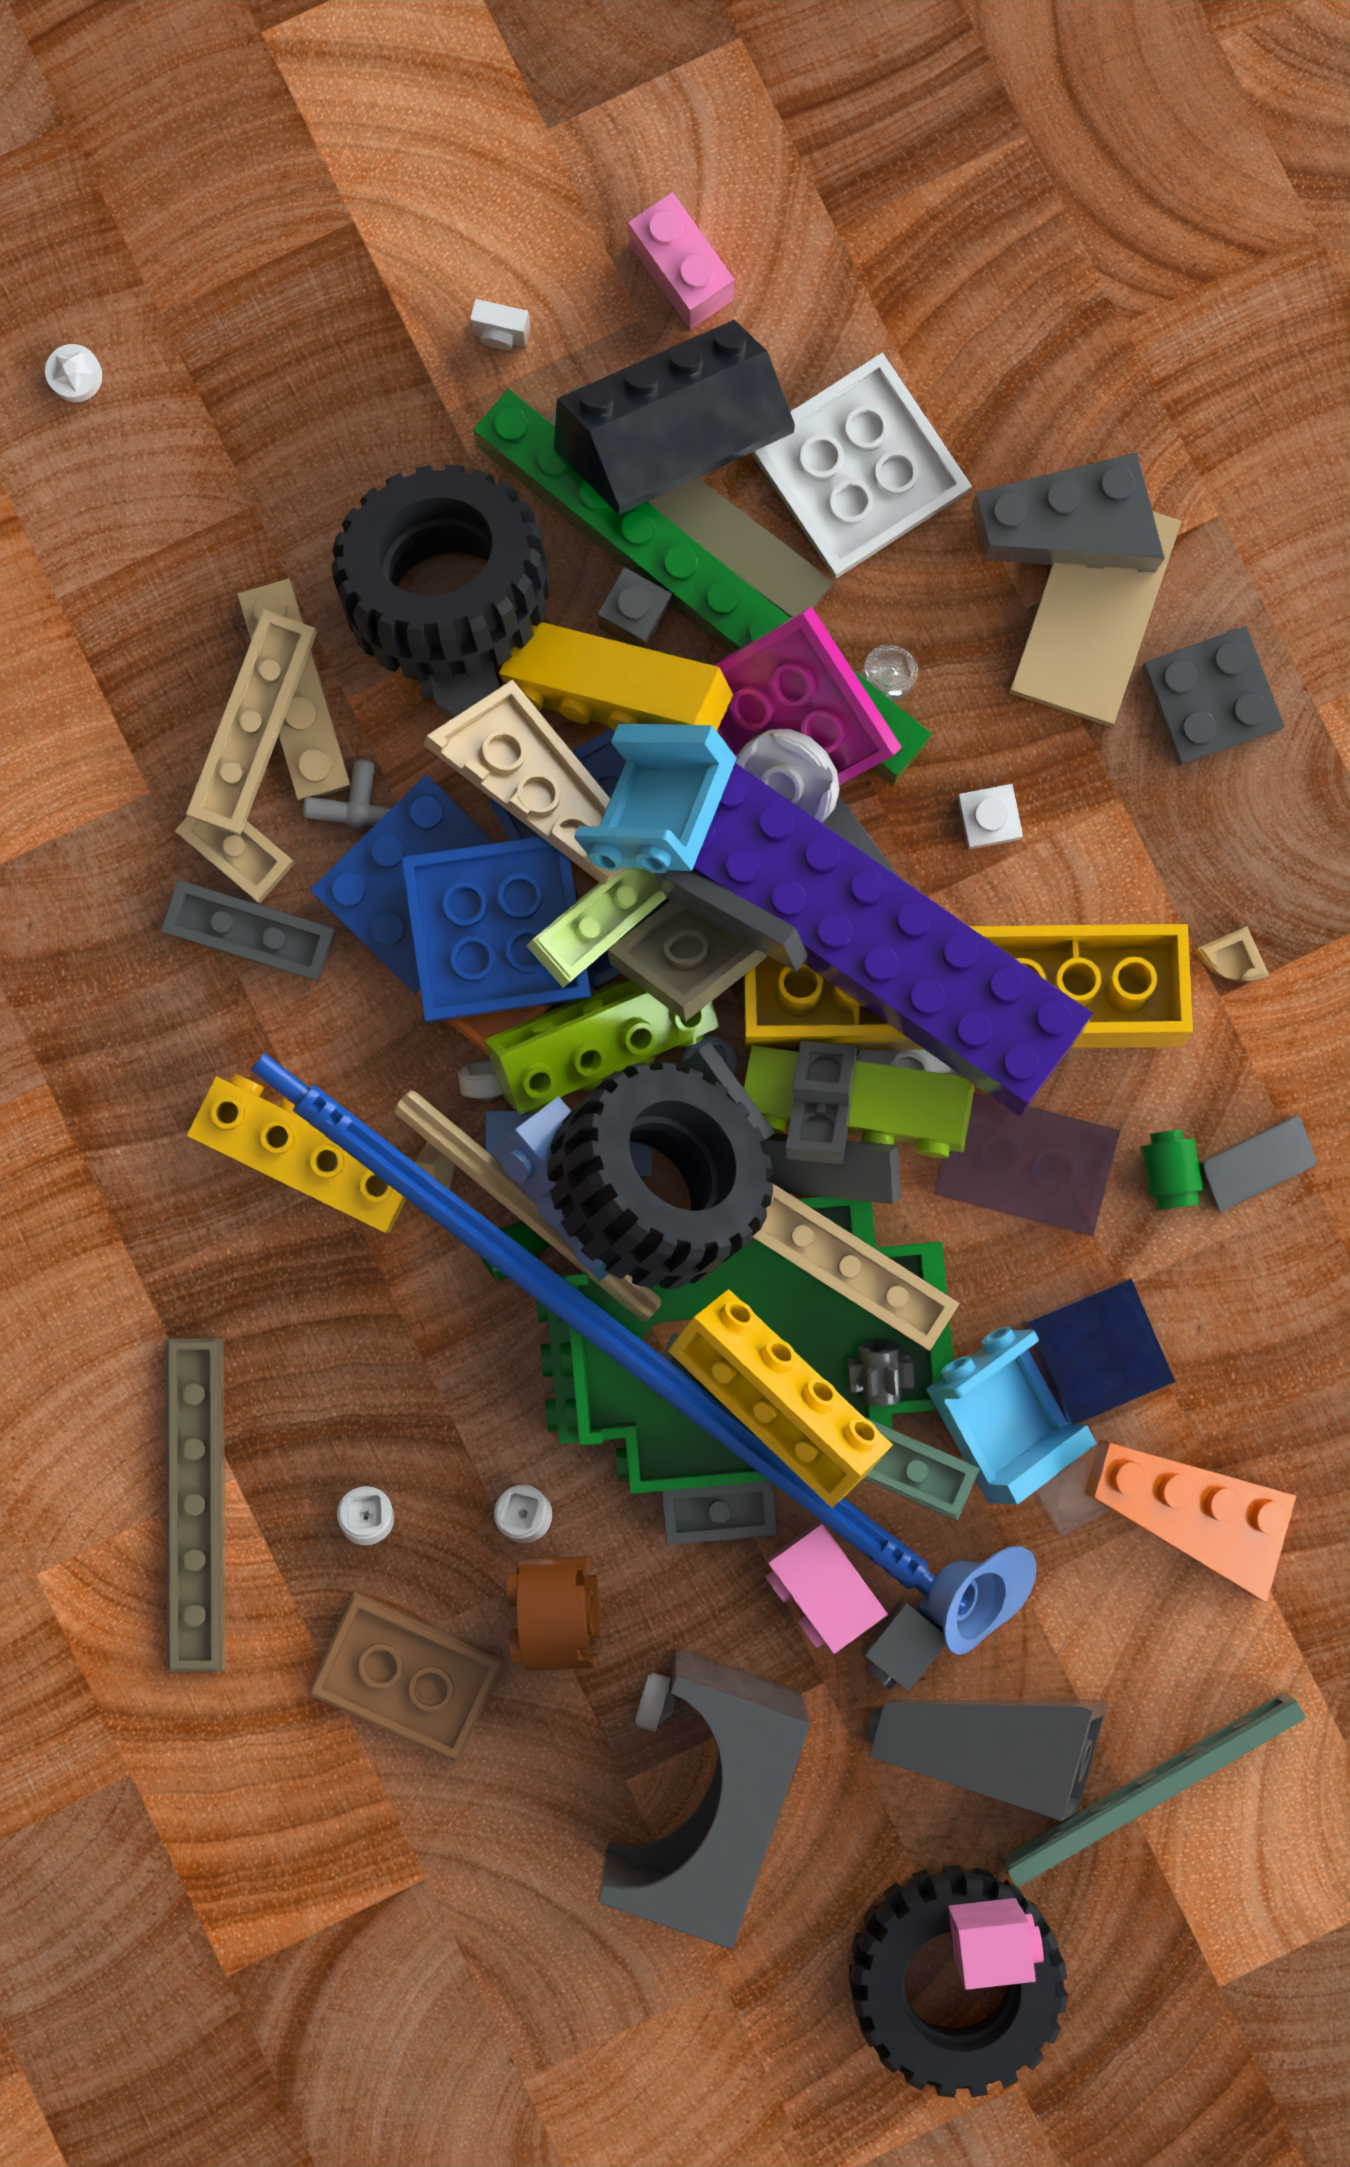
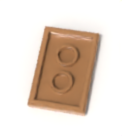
[308,1591,505,1763]

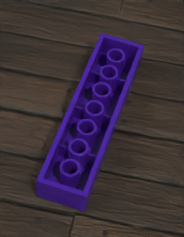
[693,763,1093,1117]

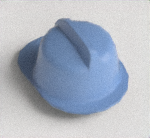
[918,1546,1037,1655]

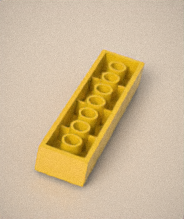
[743,924,1193,1052]

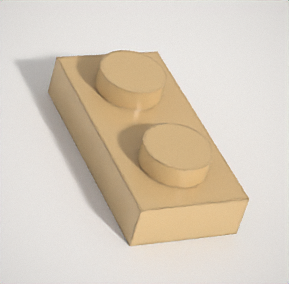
[175,816,295,904]

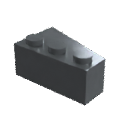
[971,452,1165,573]

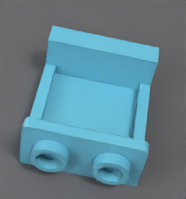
[574,724,737,873]
[926,1326,1097,1505]

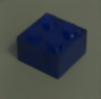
[1022,1278,1176,1425]

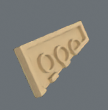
[424,680,629,886]

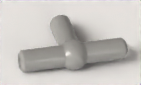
[303,759,392,829]

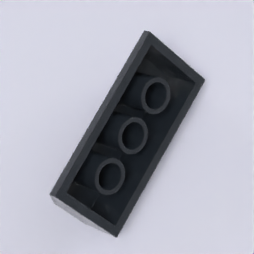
[554,320,795,515]

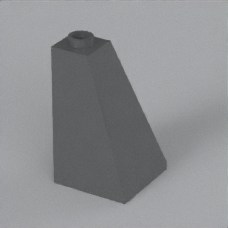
[866,1699,1108,1821]

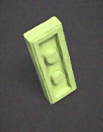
[526,868,667,988]

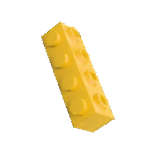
[498,622,733,731]
[187,1073,412,1233]
[668,1289,893,1508]

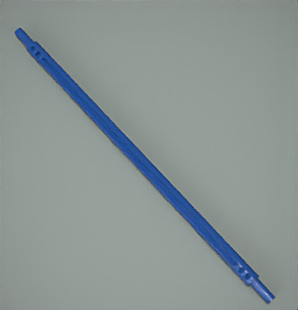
[250,1052,967,1616]

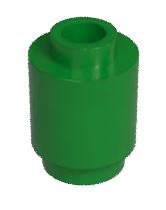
[1140,1129,1203,1211]

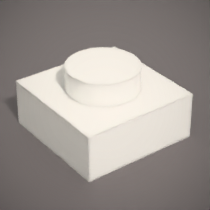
[470,299,531,350]
[957,784,1023,850]

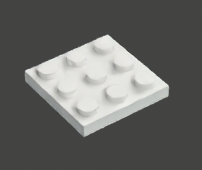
[751,352,972,579]

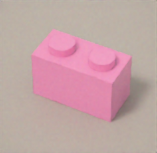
[628,192,735,330]
[765,1520,888,1654]
[948,1898,1044,1990]

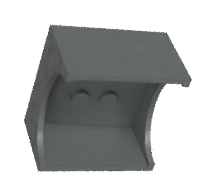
[598,1647,810,1950]

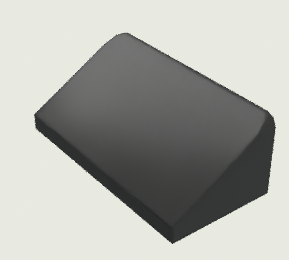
[1199,1114,1318,1213]

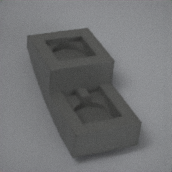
[786,1041,857,1165]

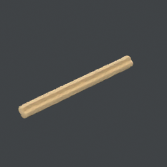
[394,1090,662,1322]

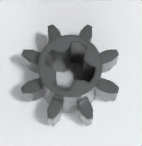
[846,1339,914,1406]

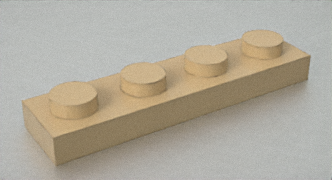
[238,579,351,803]
[186,609,317,836]
[752,1184,960,1351]

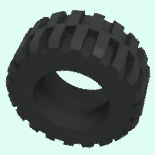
[331,464,550,682]
[547,1062,773,1289]
[849,1865,1068,2098]

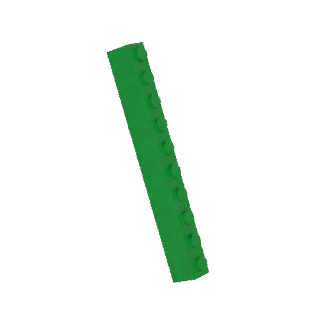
[473,388,932,786]

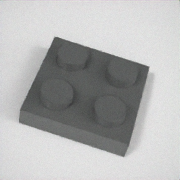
[1142,626,1284,767]

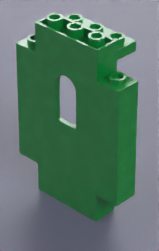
[536,1197,953,1494]

